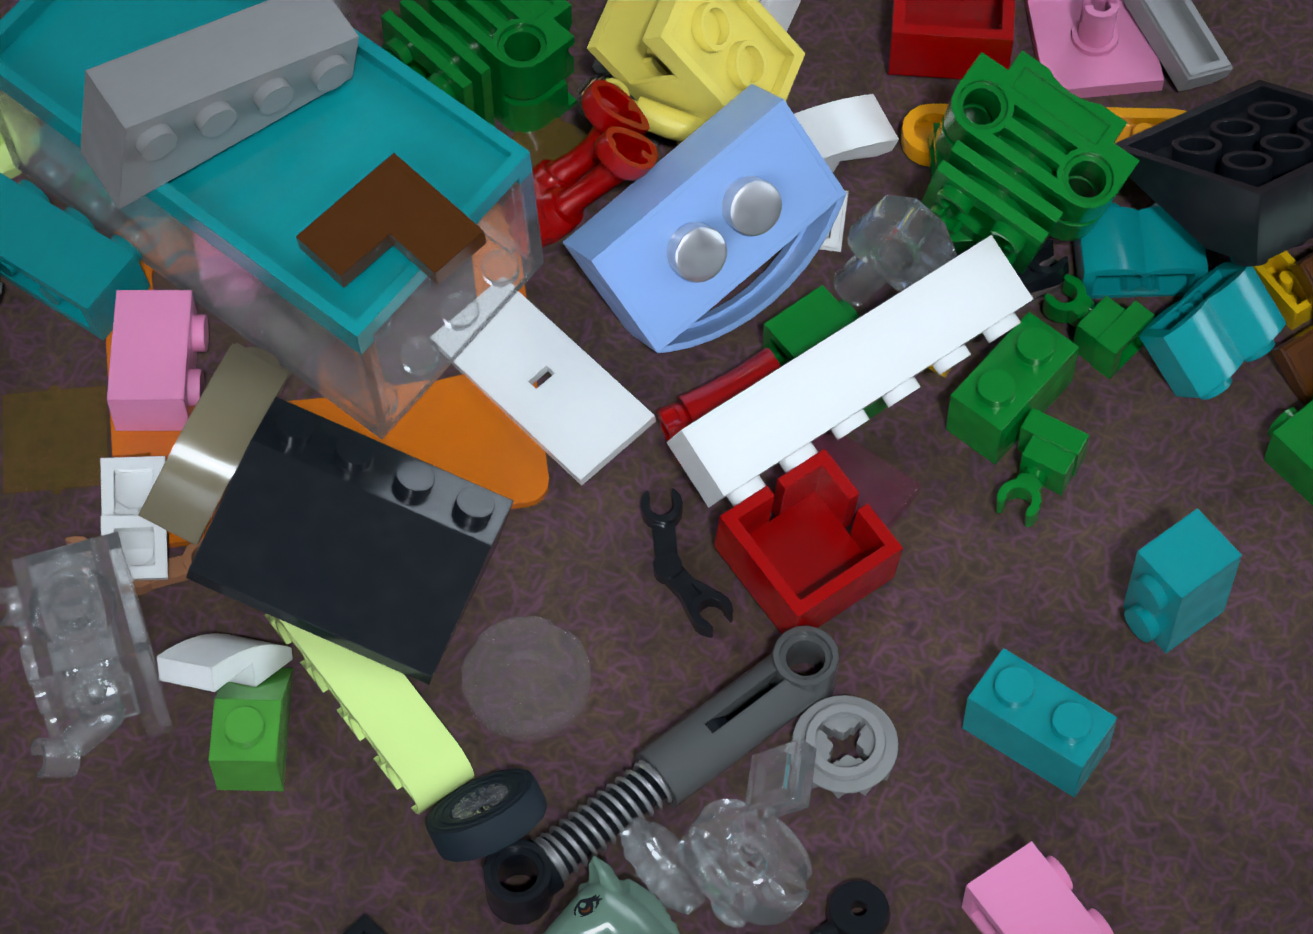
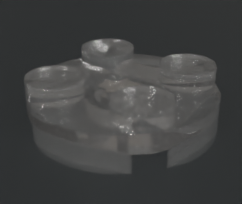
[676,799,812,928]

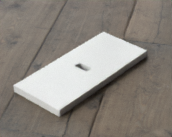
[430,278,656,486]

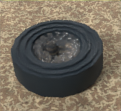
[425,768,547,862]

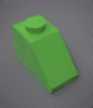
[209,668,294,791]

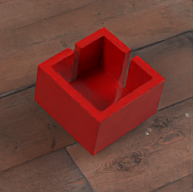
[888,0,1015,79]
[714,449,903,634]

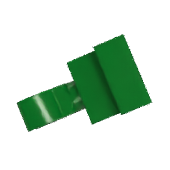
[1042,274,1155,380]
[995,407,1089,527]

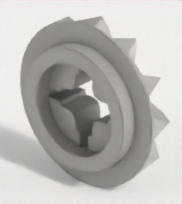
[792,695,898,799]

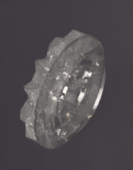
[620,817,705,915]

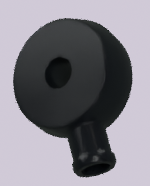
[810,881,891,934]

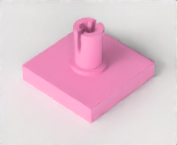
[1025,0,1164,98]

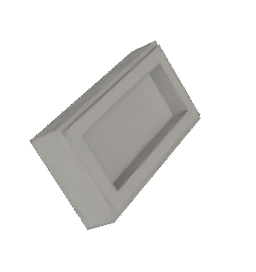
[1123,0,1233,92]

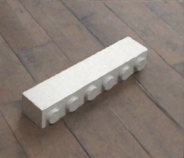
[666,235,1033,508]

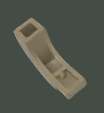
[138,342,292,545]

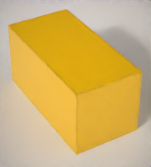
[1253,250,1313,331]

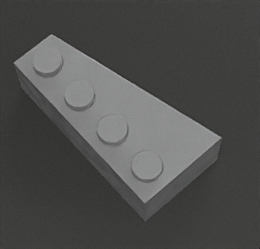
[80,0,359,209]

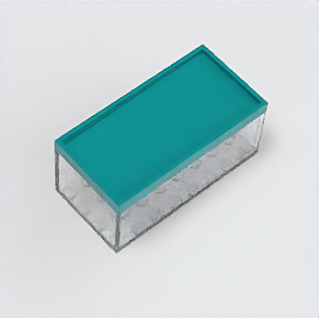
[0,0,544,439]

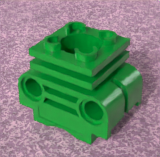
[381,0,578,134]
[920,50,1140,274]

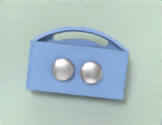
[563,84,847,353]

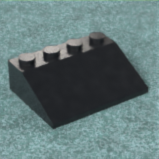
[1115,80,1313,266]
[186,397,514,685]

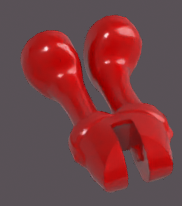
[507,80,659,251]

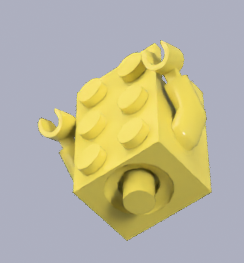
[587,0,805,145]

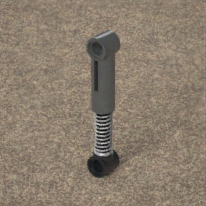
[483,626,839,925]

